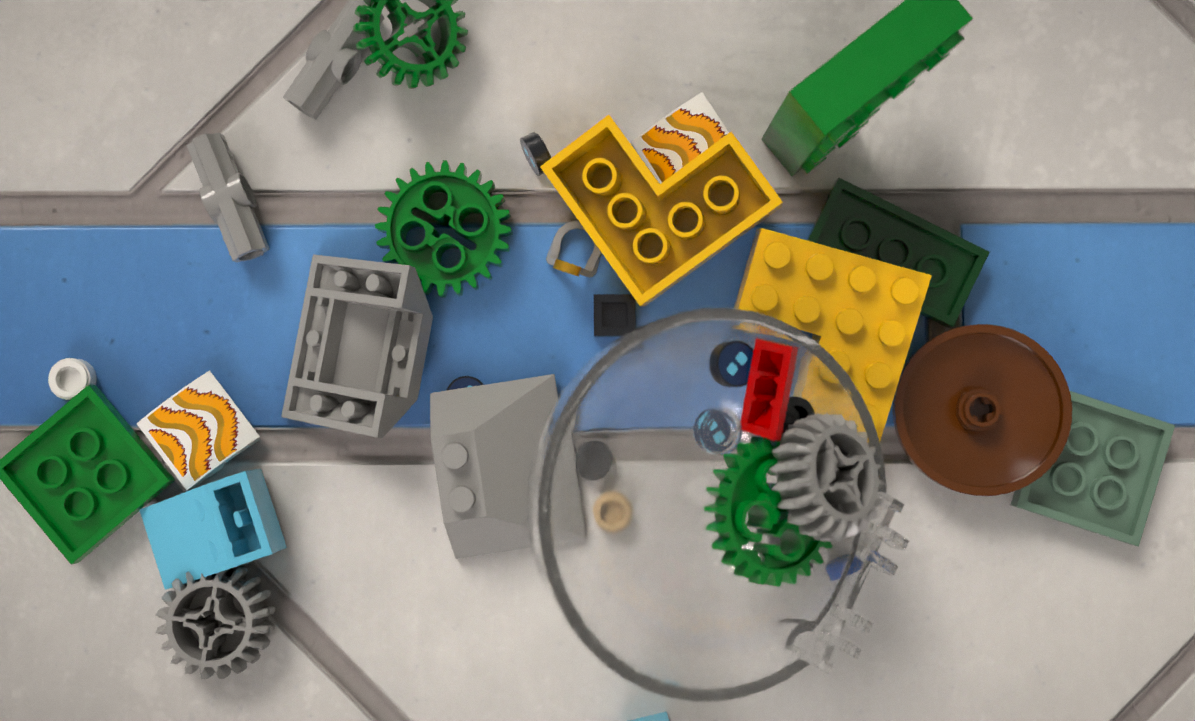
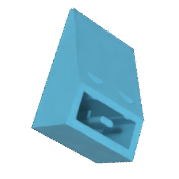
[140,468,287,590]

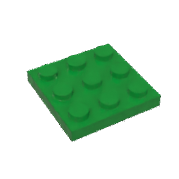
[0,385,175,565]

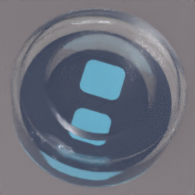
[693,408,742,455]

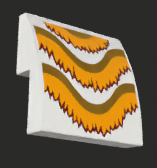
[631,92,729,184]
[137,370,260,491]

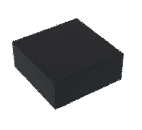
[594,294,636,337]

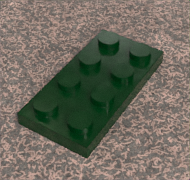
[806,178,990,328]

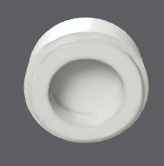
[48,358,97,400]

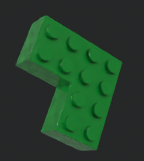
[761,0,973,176]

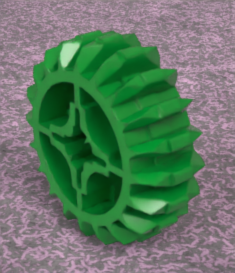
[353,0,468,89]

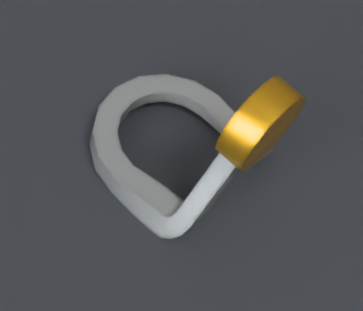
[546,221,602,278]

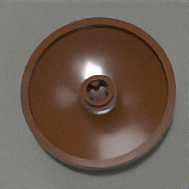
[892,324,1072,496]

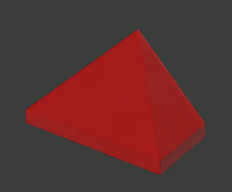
[739,338,799,441]

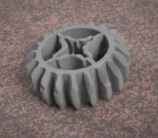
[770,413,884,541]
[155,566,276,679]

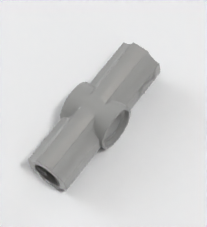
[283,0,385,120]
[186,132,270,263]

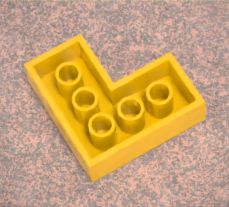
[540,115,783,306]
[733,228,932,443]

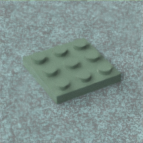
[1011,391,1175,547]

